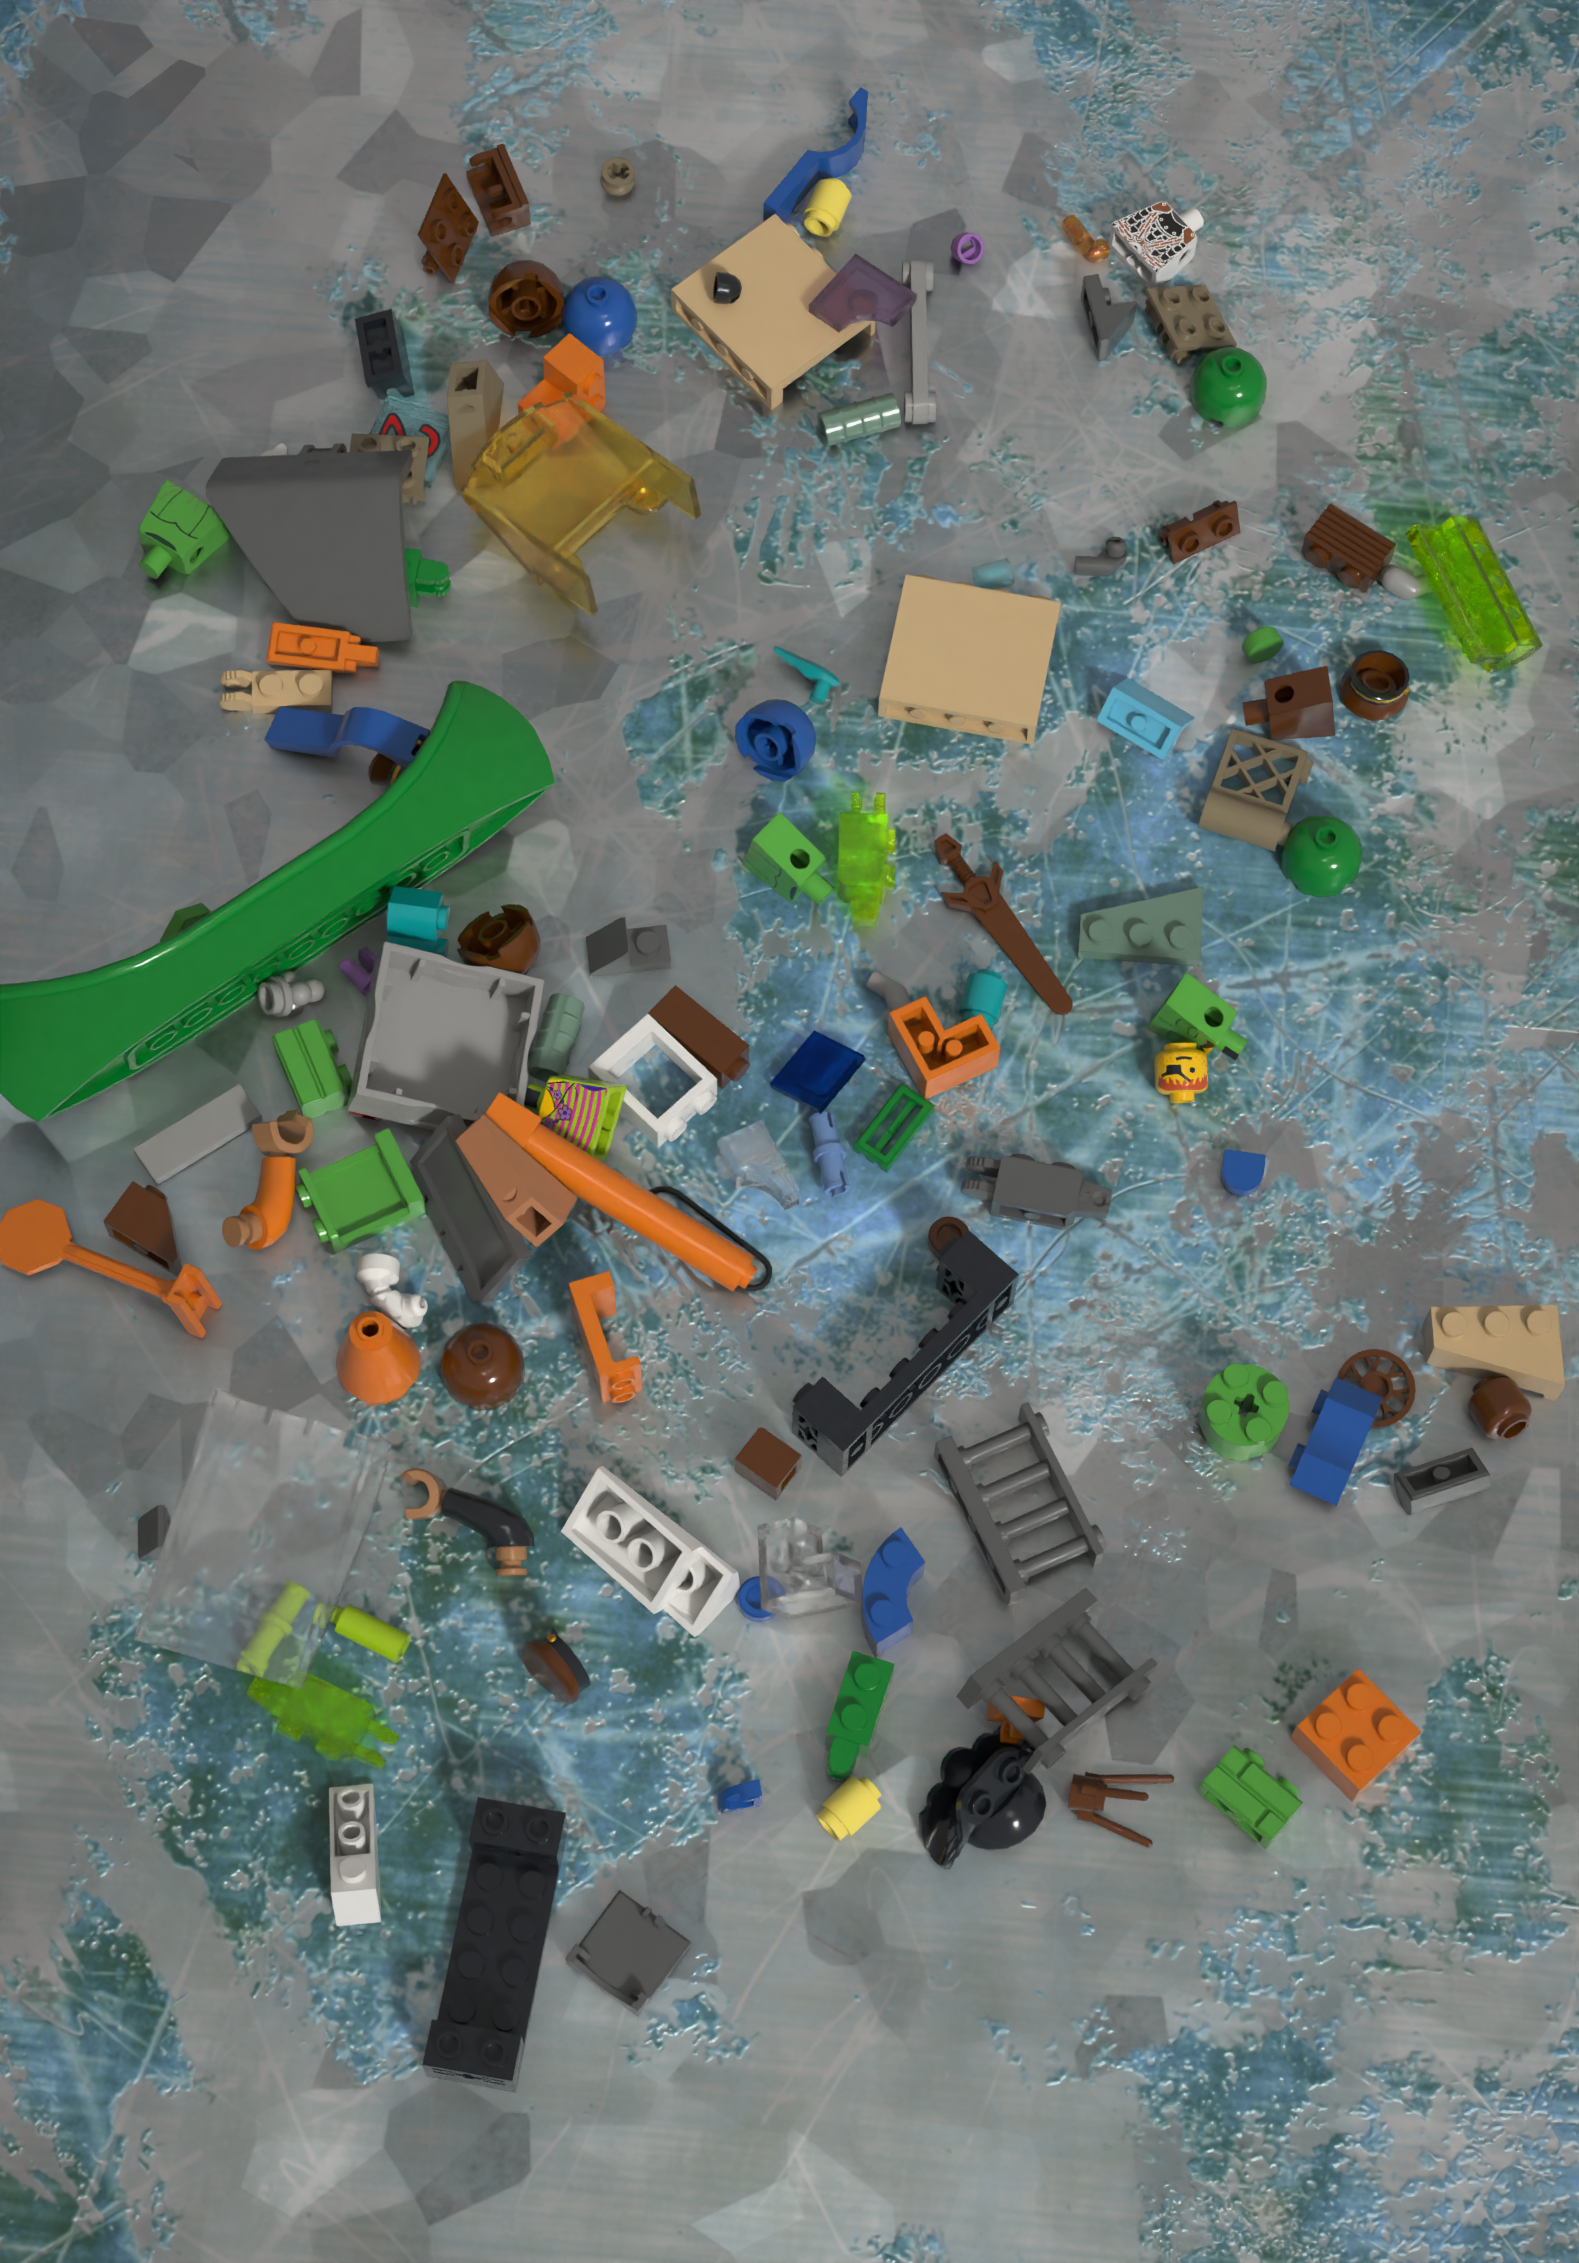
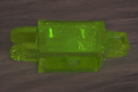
[837,792,896,927]
[247,1670,400,1770]

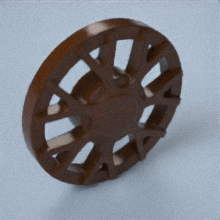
[1337,1349,1416,1429]

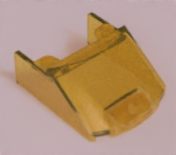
[461,391,701,616]

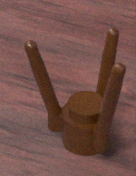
[1068,1772,1174,1848]

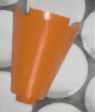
[336,1311,421,1404]

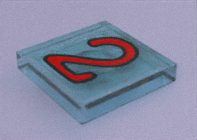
[369,395,451,488]

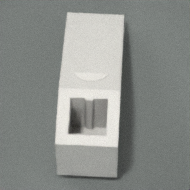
[329,1783,381,1926]

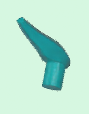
[773,646,840,705]

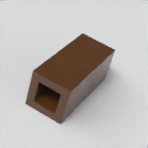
[648,985,750,1089]

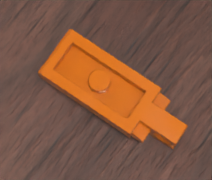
[266,622,380,674]

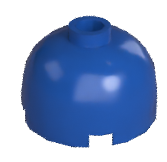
[561,276,637,356]
[735,699,816,782]

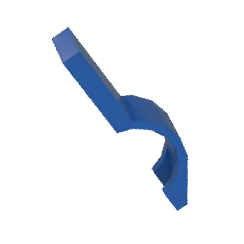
[763,87,868,222]
[264,707,430,767]

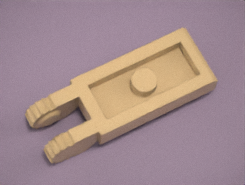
[220,670,333,714]

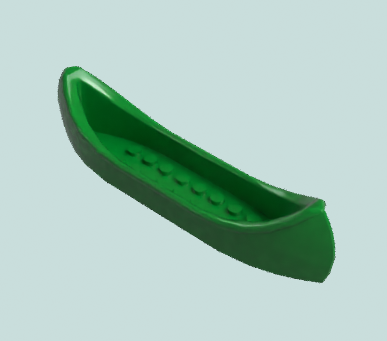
[0,681,555,1123]

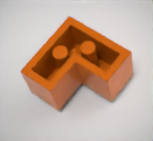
[518,333,606,451]
[887,996,1001,1099]

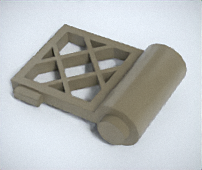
[1198,728,1313,852]

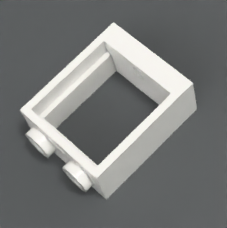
[588,1014,717,1148]

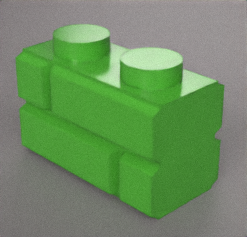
[272,1019,352,1119]
[1197,1745,1303,1849]

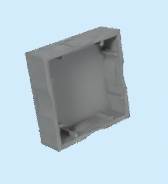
[347,941,545,1131]

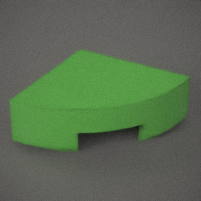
[160,903,211,942]

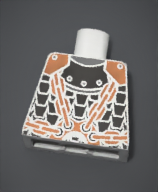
[1108,201,1204,288]

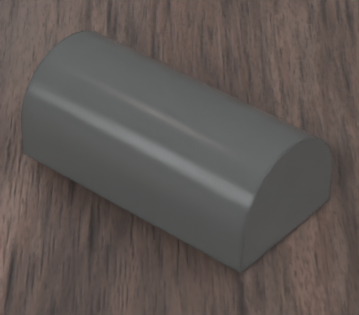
[1394,1447,1491,1516]

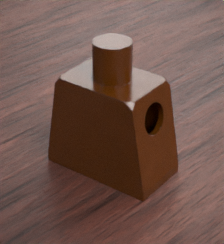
[1242,666,1335,740]

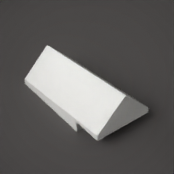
[561,1466,740,1637]

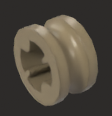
[601,157,635,195]

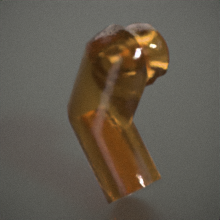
[1062,215,1110,263]

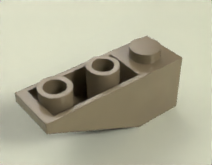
[447,360,504,489]

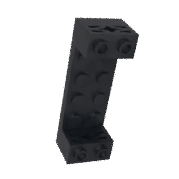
[792,1230,1019,1477]
[422,1797,568,2093]

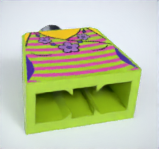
[524,1075,627,1161]

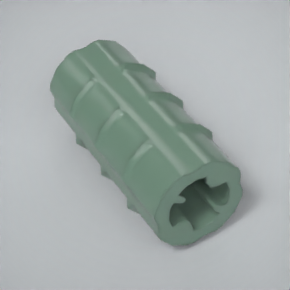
[817,393,901,447]
[528,993,585,1082]

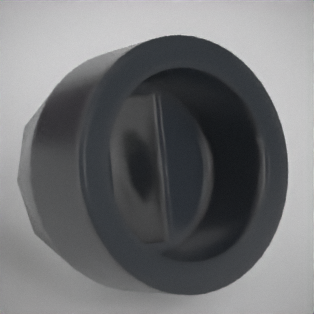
[713,272,742,304]

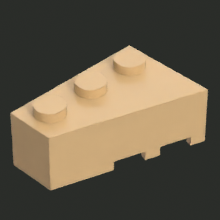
[1423,1305,1565,1401]

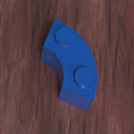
[1288,1378,1383,1506]
[861,1527,925,1657]

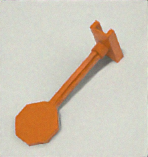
[0,1199,222,1339]

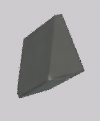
[138,1505,172,1560]

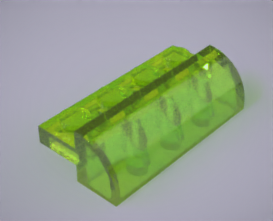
[1405,516,1543,673]

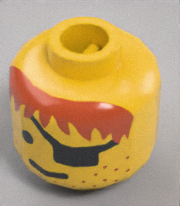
[1154,1043,1208,1103]

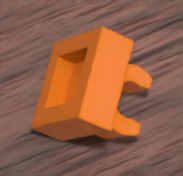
[986,1696,1045,1745]

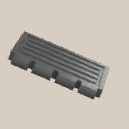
[410,1114,532,1303]

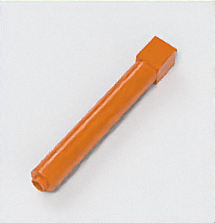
[485,1092,758,1292]

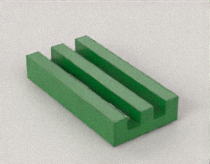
[853,1083,935,1173]

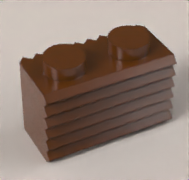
[1301,503,1396,593]

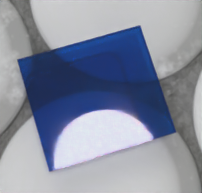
[770,1030,866,1114]

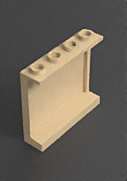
[671,214,876,410]
[878,574,1061,745]

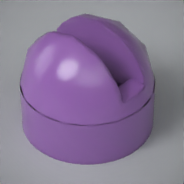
[950,232,984,264]

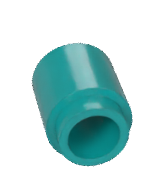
[959,969,1008,1031]

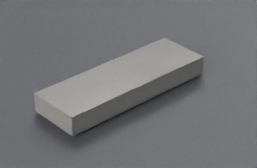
[133,1084,263,1186]

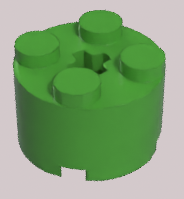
[1198,1363,1289,1461]

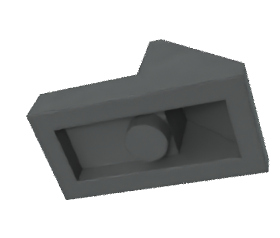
[1081,274,1137,361]
[586,917,671,977]

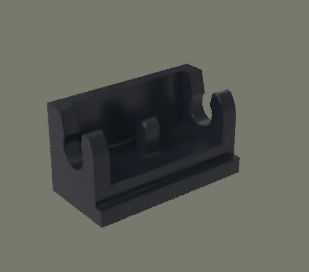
[355,309,415,401]

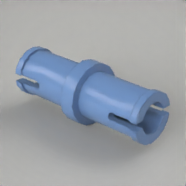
[809,1111,851,1197]

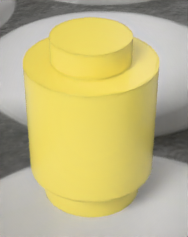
[804,178,851,237]
[816,1776,881,1842]

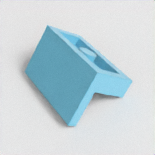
[1096,678,1195,760]

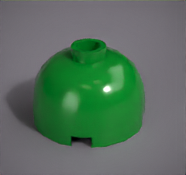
[1189,347,1267,427]
[1280,814,1362,898]

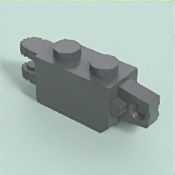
[961,1154,1112,1230]

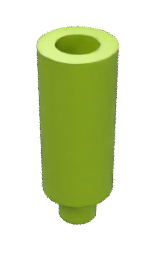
[324,1603,411,1664]

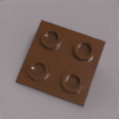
[417,173,479,283]

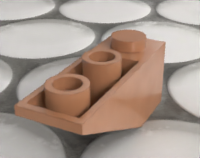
[455,1114,577,1247]

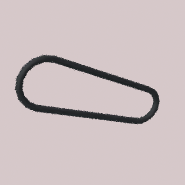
[648,1186,772,1292]

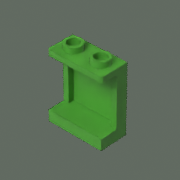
[295,1128,426,1254]

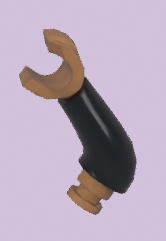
[399,1468,534,1577]

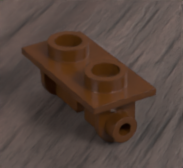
[1158,500,1241,564]

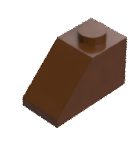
[104,1181,182,1277]

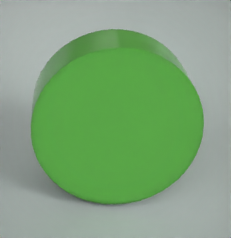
[1242,626,1283,664]

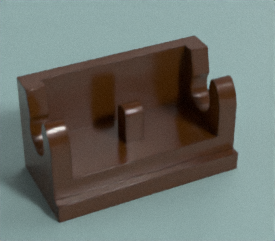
[466,143,531,237]

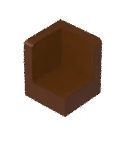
[735,1427,802,1501]

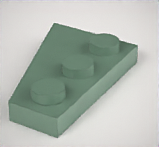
[1077,887,1203,967]

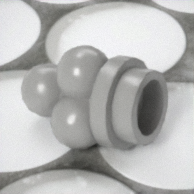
[258,971,325,1017]

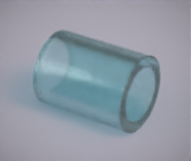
[972,558,1014,590]

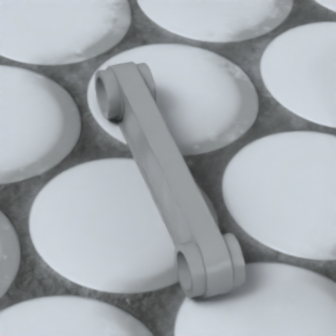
[902,259,936,424]

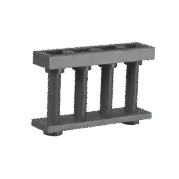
[934,1402,1106,1605]
[956,1588,1158,1775]

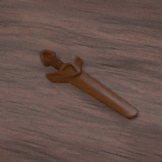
[934,833,1073,1015]

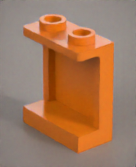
[569,1271,642,1403]

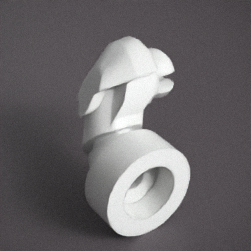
[357,1253,428,1328]

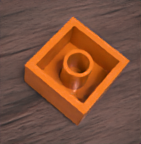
[1290,1668,1421,1802]

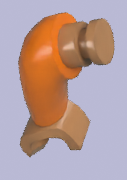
[222,1110,313,1250]

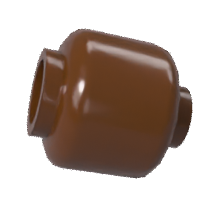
[1467,1376,1532,1441]

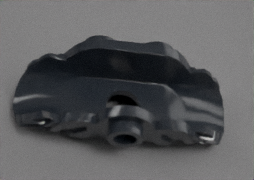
[919,1724,1046,1869]

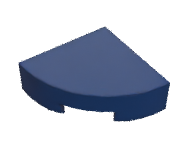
[716,1779,762,1813]

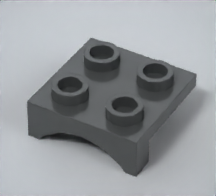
[565,1890,692,2017]

